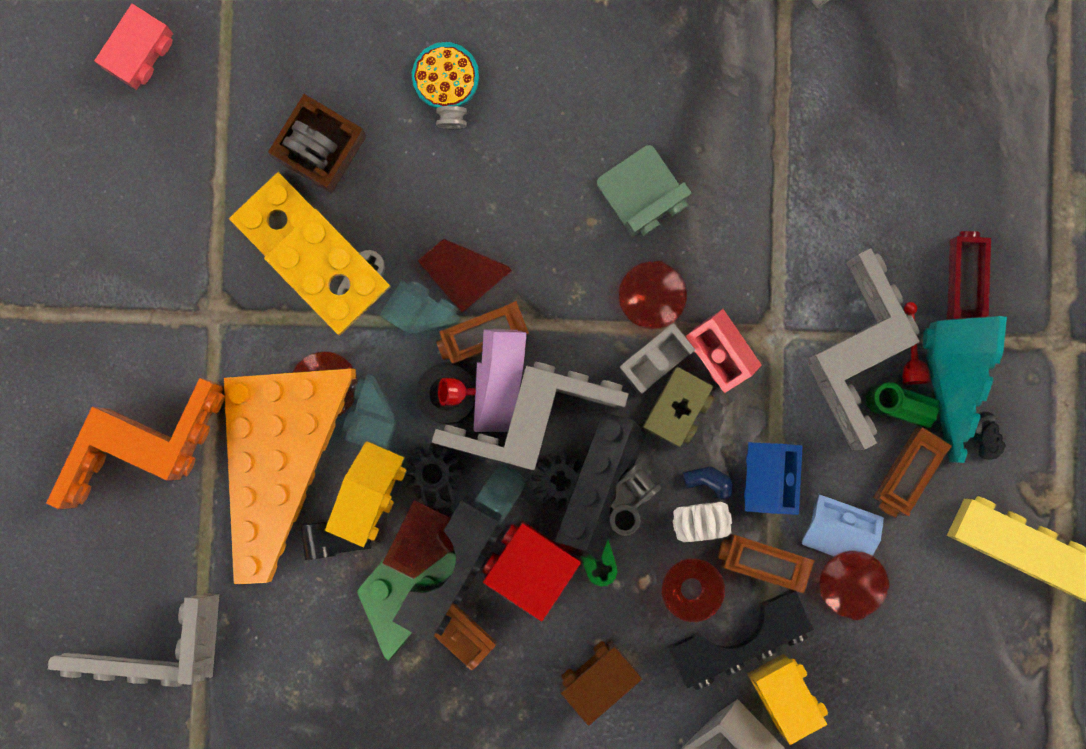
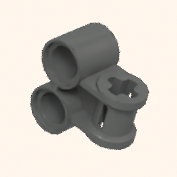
[610,461,662,536]

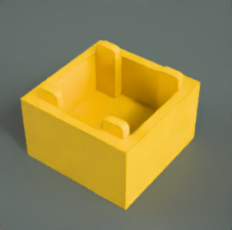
[325,441,406,548]
[747,654,828,745]

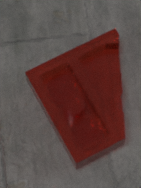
[418,239,512,313]
[382,500,454,579]

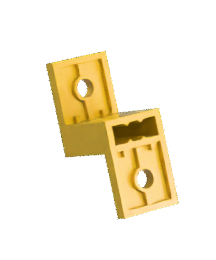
[229,172,391,336]

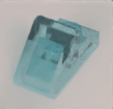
[475,462,529,526]

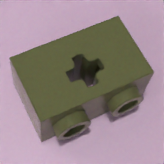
[642,367,714,447]

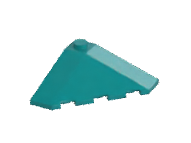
[923,316,1007,463]

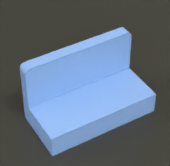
[802,494,884,567]

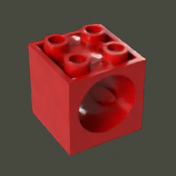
[481,521,581,622]

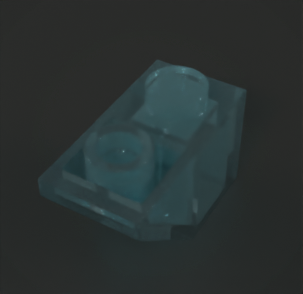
[380,280,462,336]
[342,374,398,450]

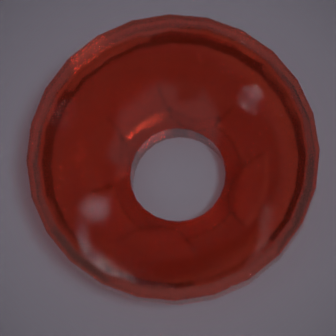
[661,558,725,622]

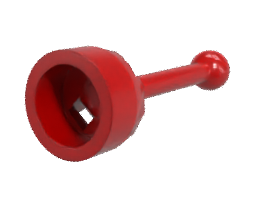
[902,302,931,385]
[438,378,476,406]

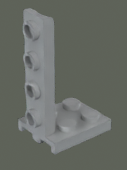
[48,593,220,687]

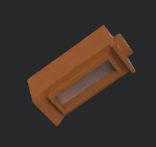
[436,301,529,365]
[873,427,952,518]
[718,534,814,593]

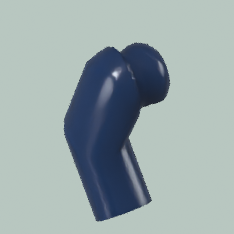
[683,466,733,500]

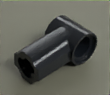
[301,522,372,560]

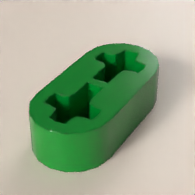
[581,540,618,587]

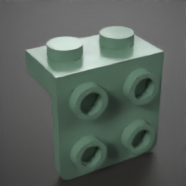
[597,145,692,237]

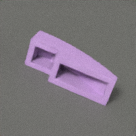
[474,329,526,432]

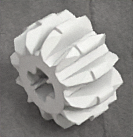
[673,502,732,542]

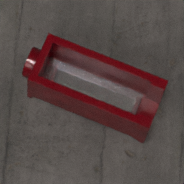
[946,231,991,320]

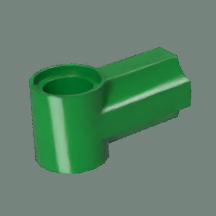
[866,382,939,429]

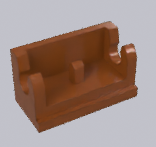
[434,603,497,670]

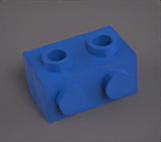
[744,442,803,515]

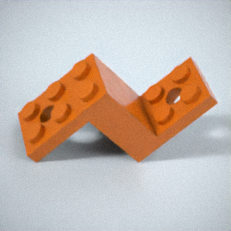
[46,378,225,509]

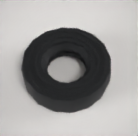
[416,363,476,425]

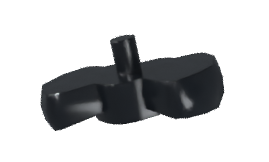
[975,411,1006,460]

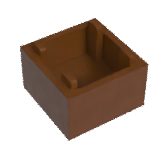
[268,94,367,194]
[559,640,643,726]

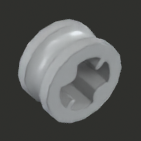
[436,106,467,129]

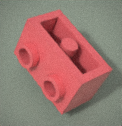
[94,4,173,90]
[685,309,762,393]

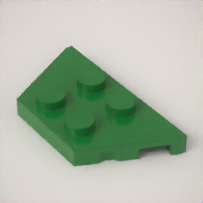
[357,538,456,661]

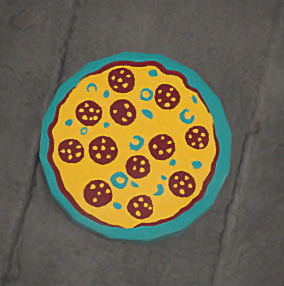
[412,42,480,109]

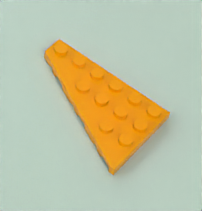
[224,369,356,584]

